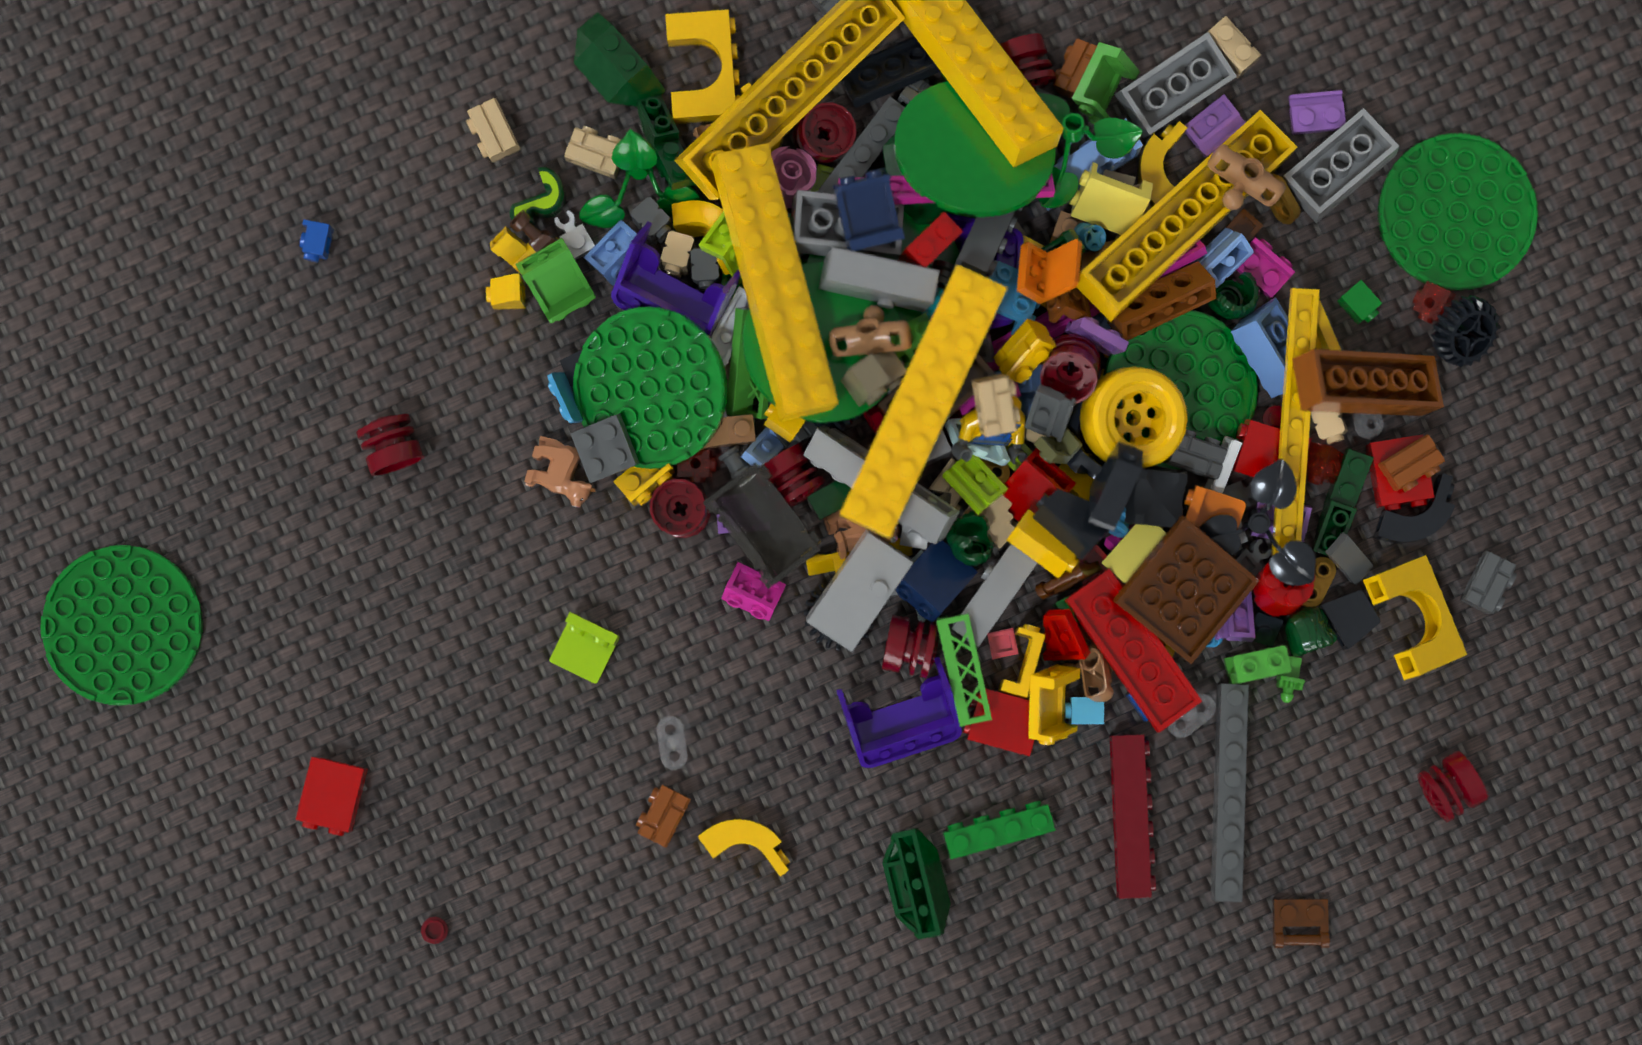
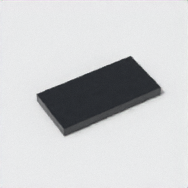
[840,36,941,108]

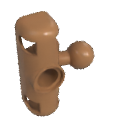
[1207,144,1286,210]
[830,305,912,357]
[1062,626,1114,702]

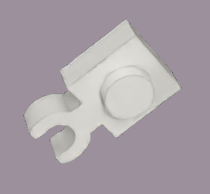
[554,211,595,260]

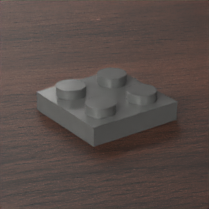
[571,414,640,483]

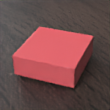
[987,628,1019,660]

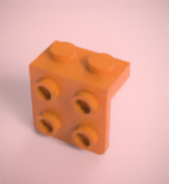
[1017,239,1082,304]
[1183,485,1246,529]

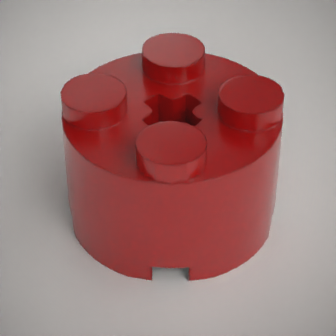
[1252,562,1315,617]

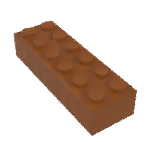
[1292,349,1444,416]

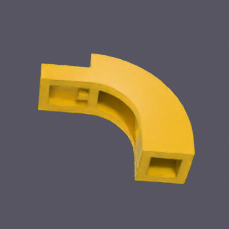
[1138,121,1187,207]
[672,200,730,275]
[697,819,790,877]

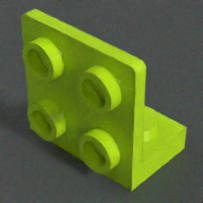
[698,211,742,284]
[549,612,620,684]

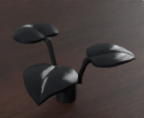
[1198,458,1316,585]

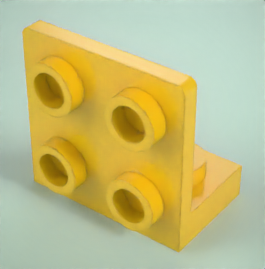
[613,463,675,507]

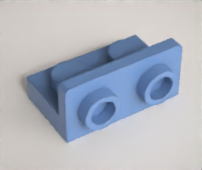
[584,220,646,286]

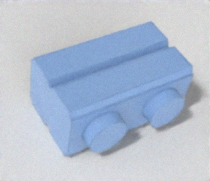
[1189,228,1254,288]

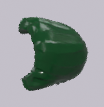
[1208,272,1260,319]
[946,511,994,566]
[1286,606,1337,657]

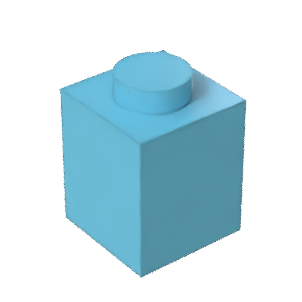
[1065,697,1104,724]

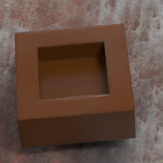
[1226,208,1264,242]

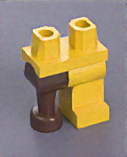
[490,210,559,274]

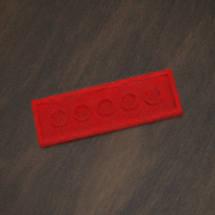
[1064,568,1202,733]

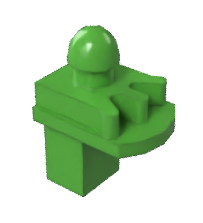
[1276,656,1305,703]

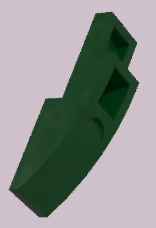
[636,94,696,190]
[1312,448,1374,556]

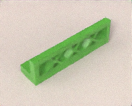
[726,308,769,419]
[937,613,992,726]

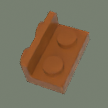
[1046,287,1092,324]

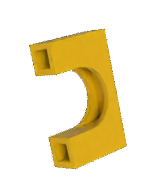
[665,10,740,124]
[1006,464,1094,578]
[1363,555,1467,680]

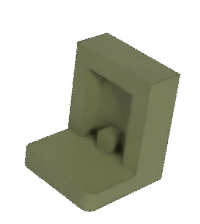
[1034,427,1082,464]

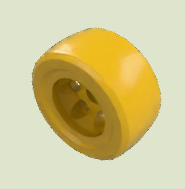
[1080,366,1187,468]

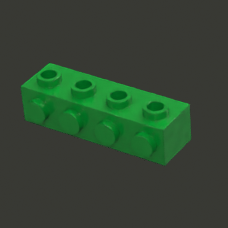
[942,800,1055,859]

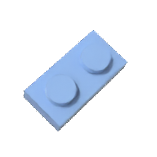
[741,427,784,470]

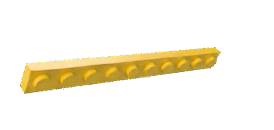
[1271,288,1320,557]

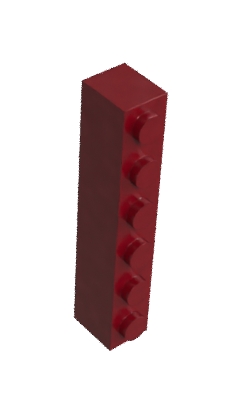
[1109,735,1156,899]

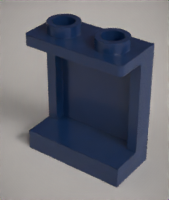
[833,169,905,251]
[895,540,978,623]

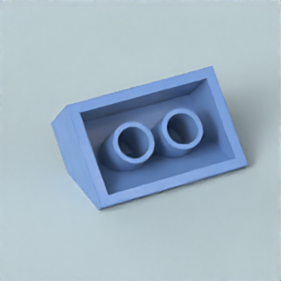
[1231,298,1288,398]

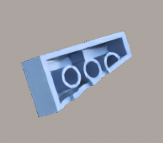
[1046,119,1143,211]

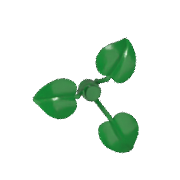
[1036,91,1143,208]
[579,129,703,228]

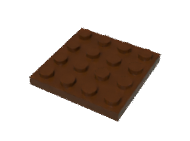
[1113,515,1260,664]

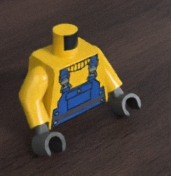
[951,396,1027,464]

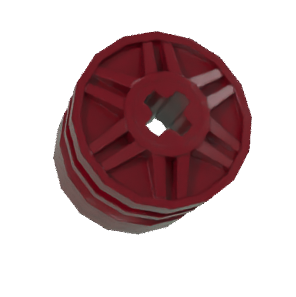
[1000,33,1056,90]
[793,102,856,164]
[1040,334,1101,403]
[356,414,424,476]
[754,443,825,511]
[650,479,711,538]
[882,615,938,678]
[1417,751,1488,822]

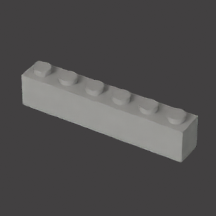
[803,425,960,544]

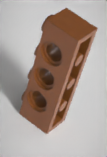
[1107,261,1216,341]

